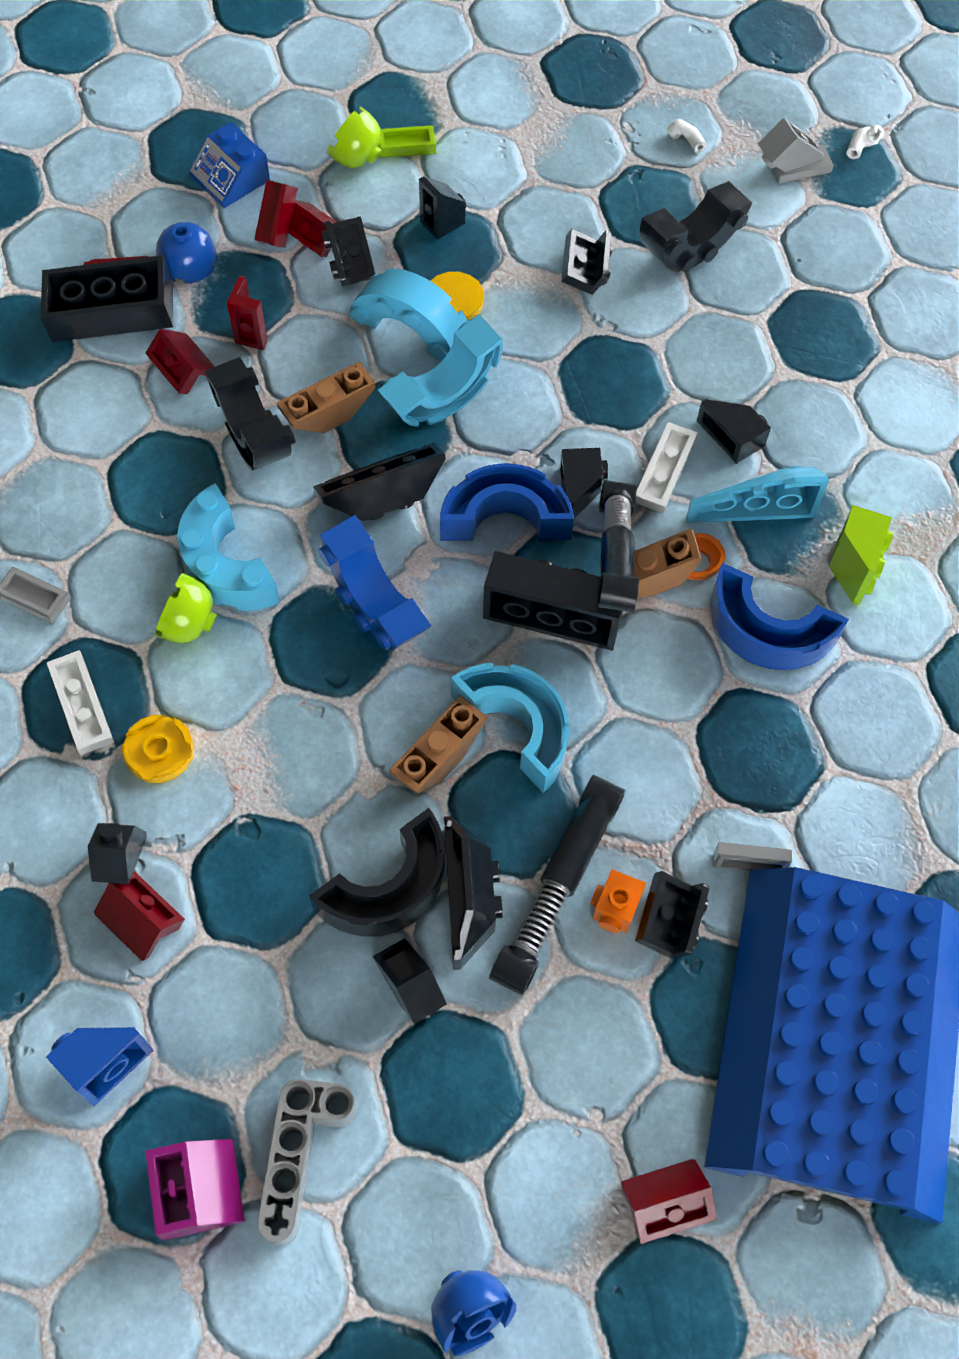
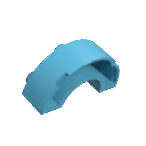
[349,269,468,361]
[378,314,503,427]
[178,483,280,611]
[451,663,569,793]

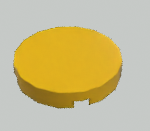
[431,272,484,320]
[122,715,194,783]

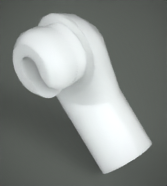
[667,119,707,153]
[847,125,884,159]

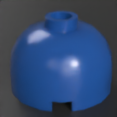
[156,222,217,283]
[431,1270,516,1356]

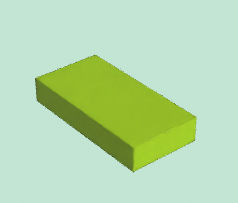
[378,125,436,158]

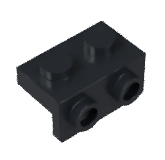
[321,216,375,287]
[561,229,613,295]
[635,871,710,959]

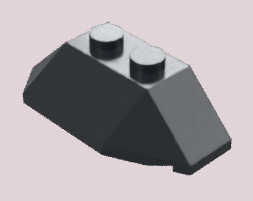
[313,443,446,521]
[444,816,503,970]

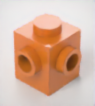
[590,869,646,933]

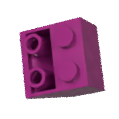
[145,1139,245,1241]

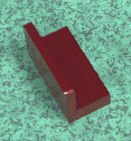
[254,180,298,248]
[289,200,336,257]
[227,276,268,350]
[145,329,215,394]
[94,871,185,961]
[621,1159,717,1244]

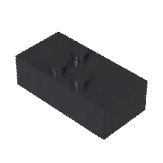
[40,255,173,342]
[483,551,623,651]

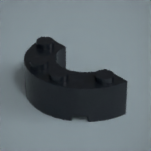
[640,181,753,272]
[205,357,296,470]
[309,808,445,937]

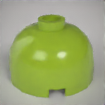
[327,107,382,169]
[155,573,217,643]

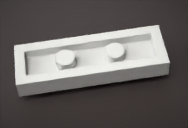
[635,422,698,513]
[46,650,114,755]

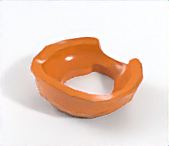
[687,533,726,581]

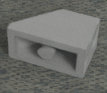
[758,118,825,173]

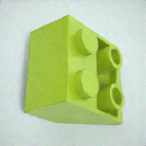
[829,505,894,605]

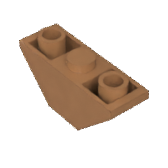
[277,361,376,433]
[599,528,702,597]
[389,696,487,795]

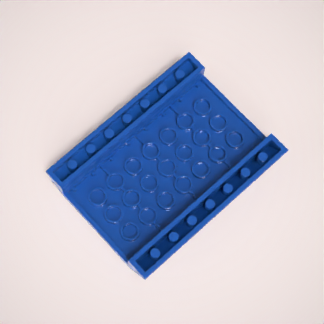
[704,867,959,1224]

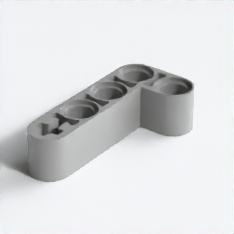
[258,1079,357,1246]

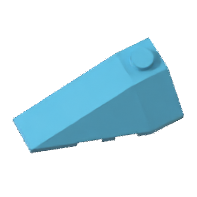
[686,466,829,523]

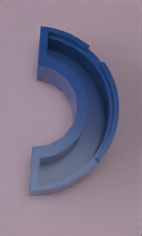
[440,463,574,541]
[318,515,431,650]
[711,563,849,670]

